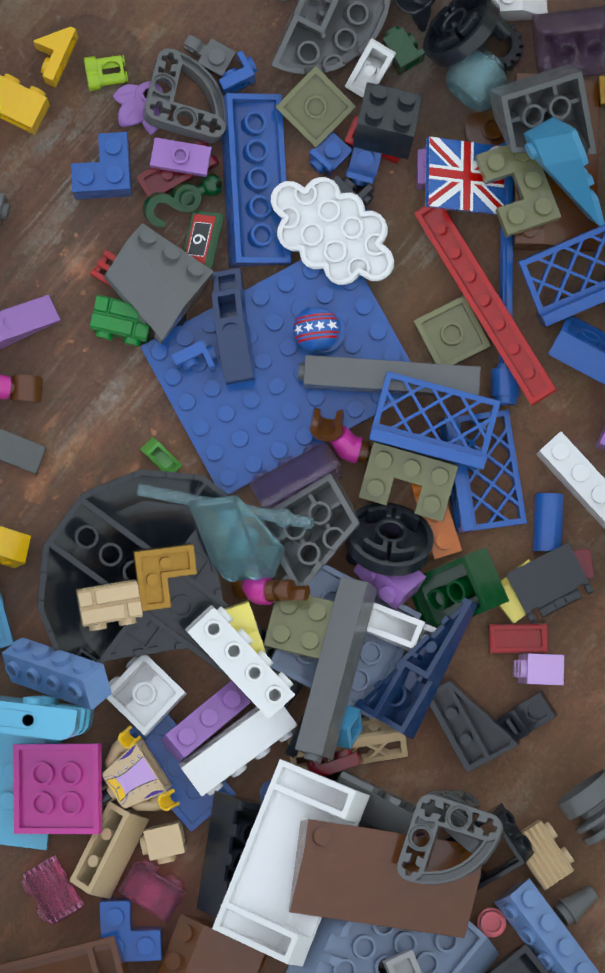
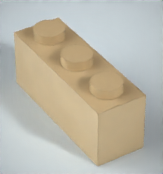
[69,801,149,899]

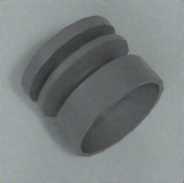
[556,769,605,846]

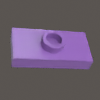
[150,137,212,177]

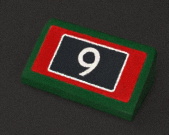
[183,211,224,269]

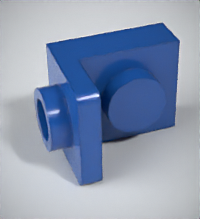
[219,50,257,95]
[309,131,353,177]
[345,147,382,186]
[171,340,218,371]

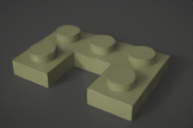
[475,145,561,238]
[359,441,459,522]

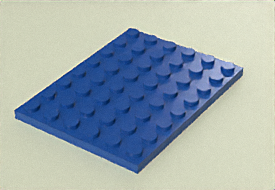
[140,260,411,495]

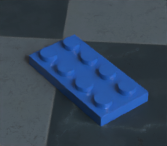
[130,714,236,832]

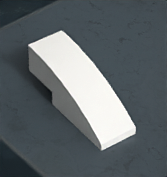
[367,603,437,651]

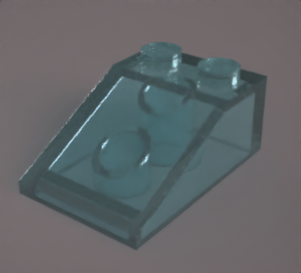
[189,496,285,582]

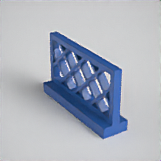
[517,224,605,327]
[368,371,501,470]
[438,409,527,534]

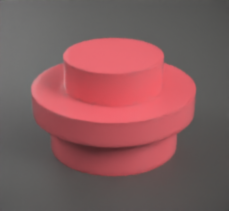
[477,907,506,937]

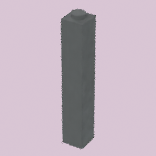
[298,355,481,399]
[295,577,378,763]

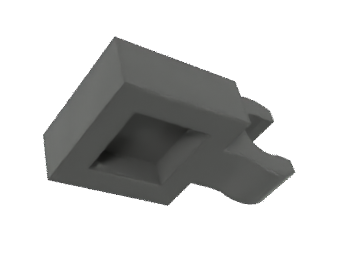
[184,34,236,78]

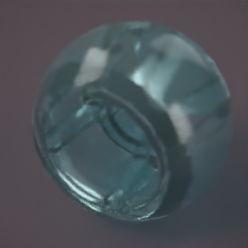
[445,50,508,112]

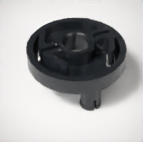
[423,0,513,77]
[345,503,434,576]

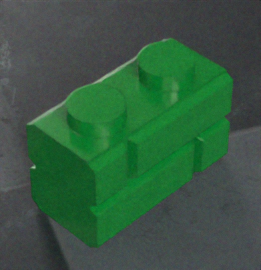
[90,295,151,347]

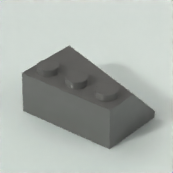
[104,223,214,344]
[256,473,360,586]

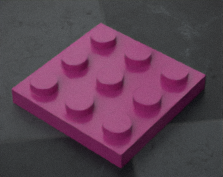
[13,743,102,834]

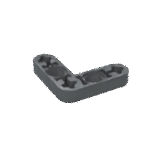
[423,790,487,854]

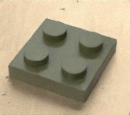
[275,66,356,148]
[413,296,491,365]
[264,596,334,660]

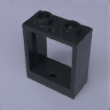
[443,803,534,890]

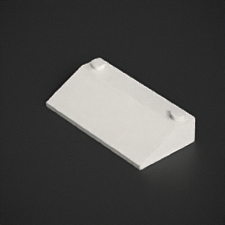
[212,759,370,967]

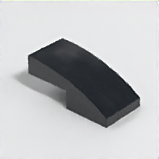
[496,690,558,740]

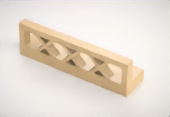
[287,717,408,769]

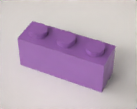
[160,680,251,763]

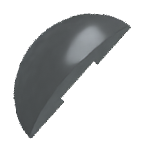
[270,0,390,75]

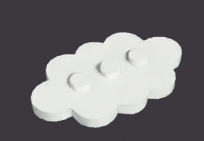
[271,177,394,285]

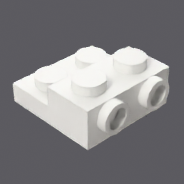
[107,655,187,736]

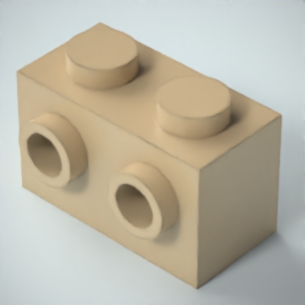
[140,819,188,864]

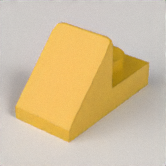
[33,26,79,88]

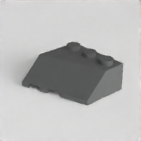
[489,64,597,154]
[335,770,416,834]

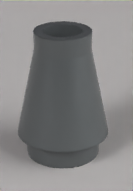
[553,885,599,926]

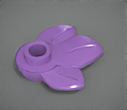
[113,81,163,135]

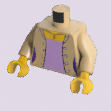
[102,726,180,811]

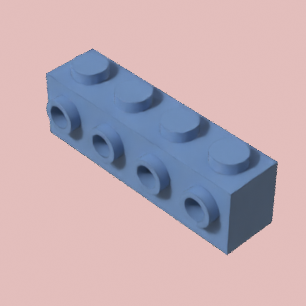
[2,637,112,710]
[494,878,599,973]

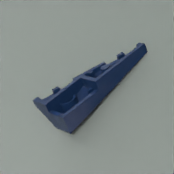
[355,598,477,739]

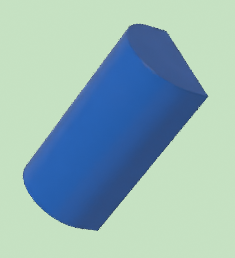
[532,493,564,552]

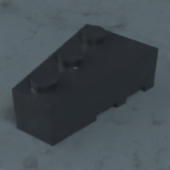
[430,678,520,773]

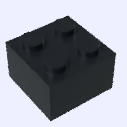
[352,82,423,160]

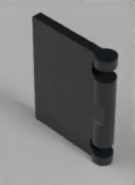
[505,543,594,624]

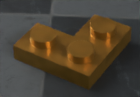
[133,544,197,611]

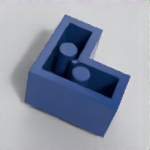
[71,132,133,200]
[100,897,163,962]

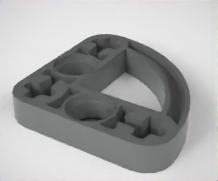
[143,48,226,144]
[397,794,503,885]

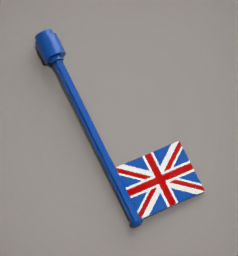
[425,137,520,405]

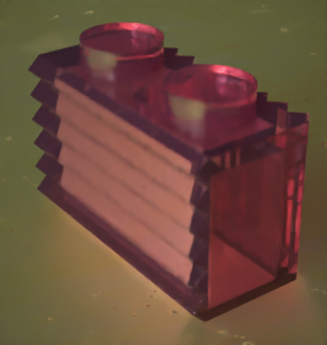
[21,855,84,926]
[117,858,187,923]

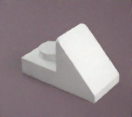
[345,38,396,98]

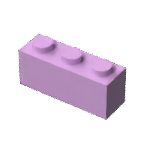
[513,654,564,685]

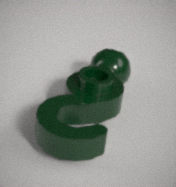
[143,174,223,228]

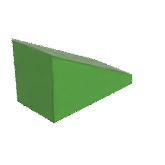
[140,437,182,472]

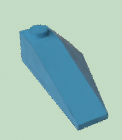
[523,117,605,226]

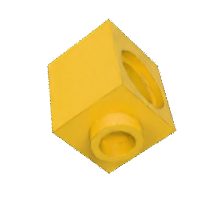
[0,526,31,569]

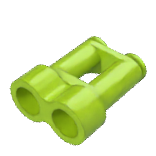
[84,55,128,91]

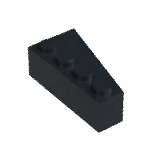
[196,790,262,917]

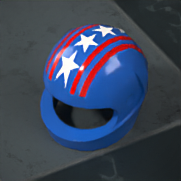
[293,307,345,354]

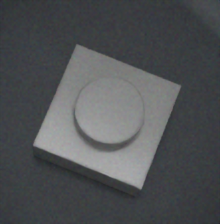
[382,949,422,973]

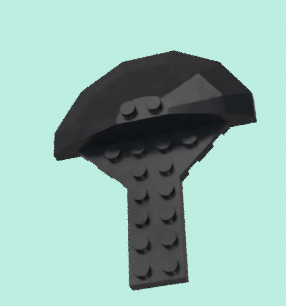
[37,469,303,709]

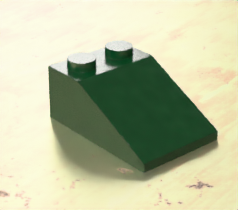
[412,547,509,628]

